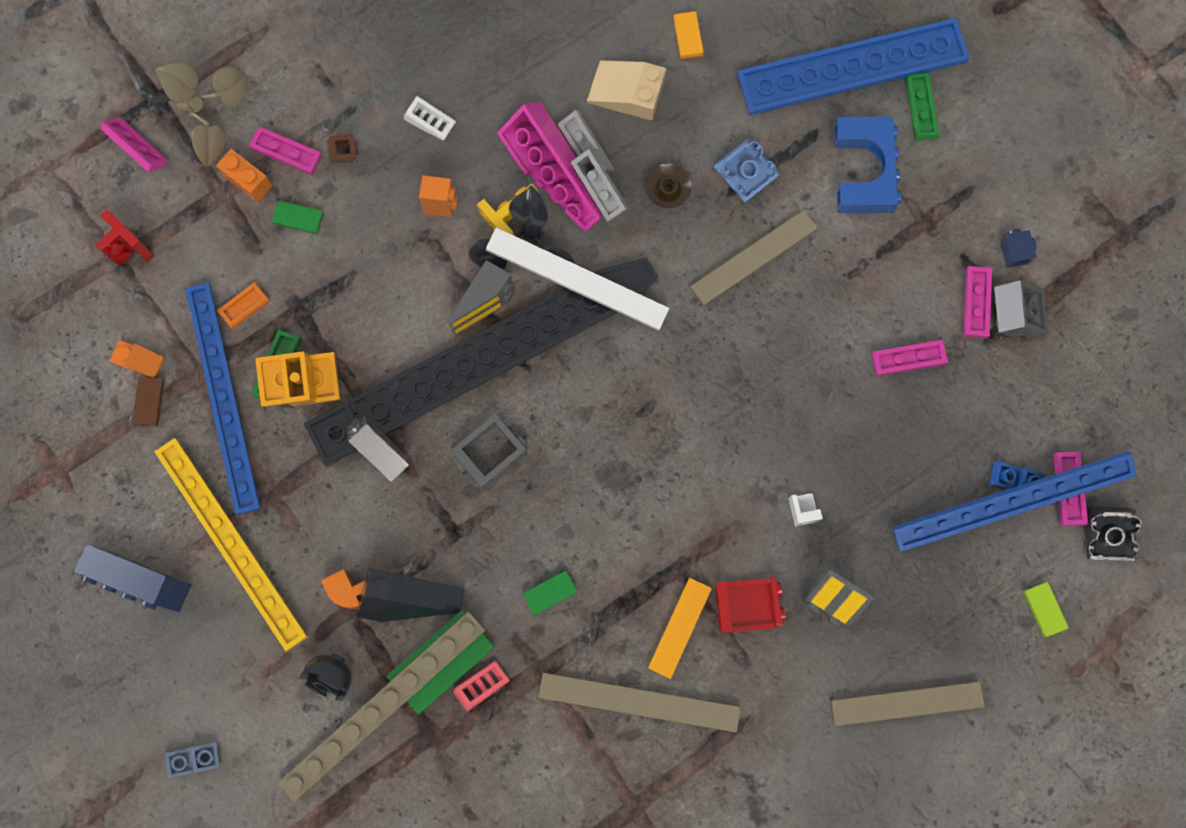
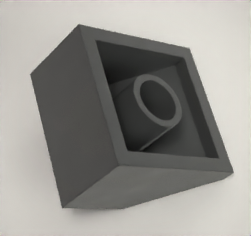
[993,280,1048,337]

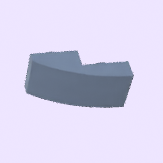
[165,742,220,779]

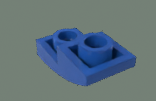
[989,461,1045,490]

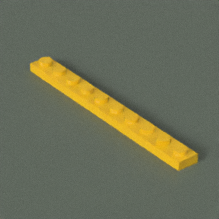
[154,438,308,652]

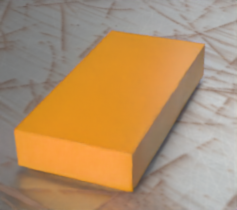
[673,11,703,59]

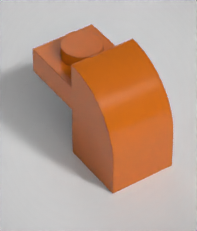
[321,569,365,609]

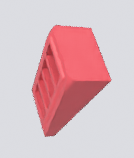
[453,660,510,712]

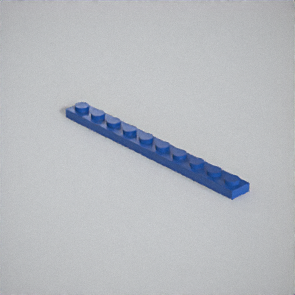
[185,282,262,515]
[892,451,1137,552]

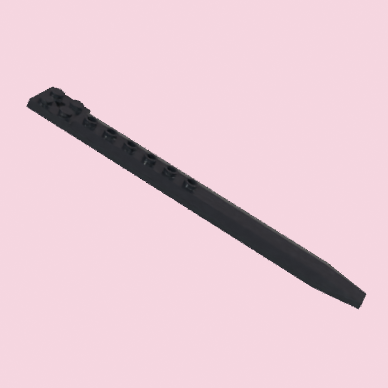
[304,258,658,467]

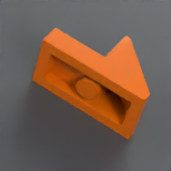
[109,340,165,378]

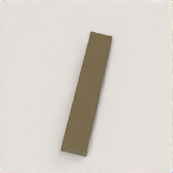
[690,210,818,307]
[830,682,985,726]

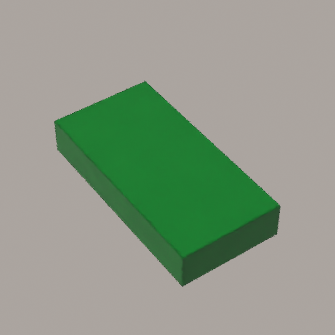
[271,201,324,235]
[523,571,578,616]

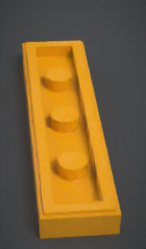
[648,578,712,679]

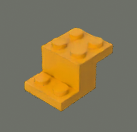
[255,352,341,407]

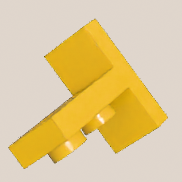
[477,184,538,236]

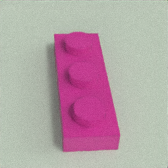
[100,117,168,172]
[249,126,322,176]
[963,266,992,339]
[871,340,948,377]
[1053,452,1088,526]

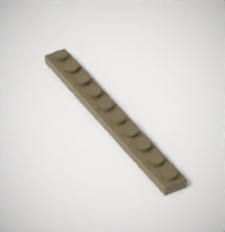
[278,612,486,802]

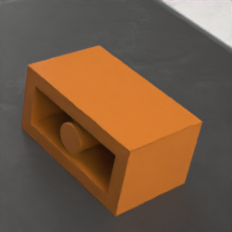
[216,149,272,203]
[419,176,459,218]

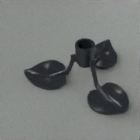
[469,185,575,269]

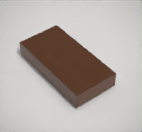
[132,377,165,427]

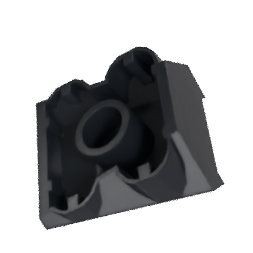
[1087,506,1142,562]

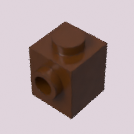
[326,134,358,164]

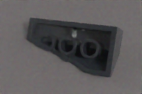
[356,568,465,622]

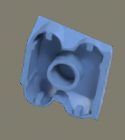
[714,138,780,202]

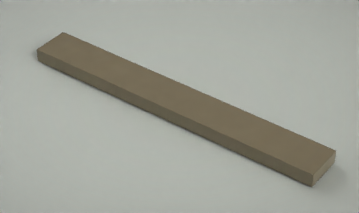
[538,673,740,732]

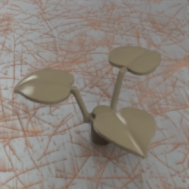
[156,63,247,166]

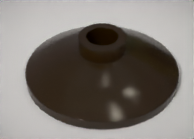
[645,163,692,208]

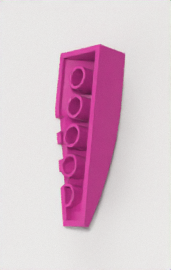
[497,102,602,232]

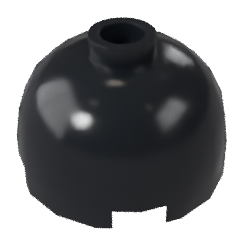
[299,653,352,701]

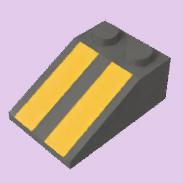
[448,260,515,335]
[803,569,874,629]

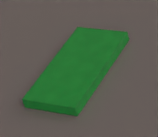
[386,610,495,715]

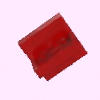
[95,209,154,266]

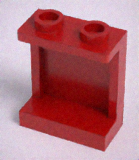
[715,577,785,634]

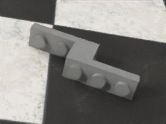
[558,110,629,222]

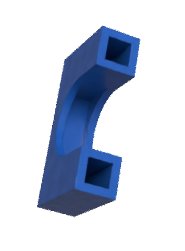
[834,117,901,213]

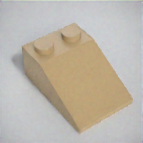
[587,61,666,121]

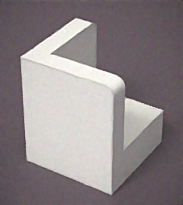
[788,493,823,527]

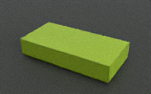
[1023,582,1069,638]

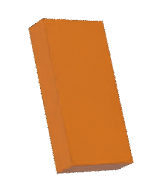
[217,282,270,330]

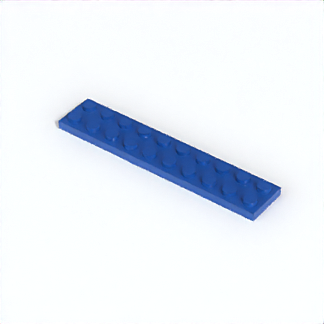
[737,18,970,116]

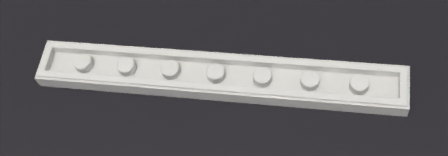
[486,228,669,331]

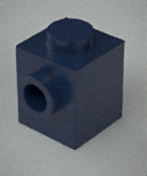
[1000,229,1037,268]

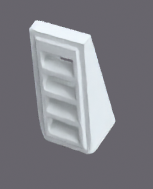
[404,96,456,141]

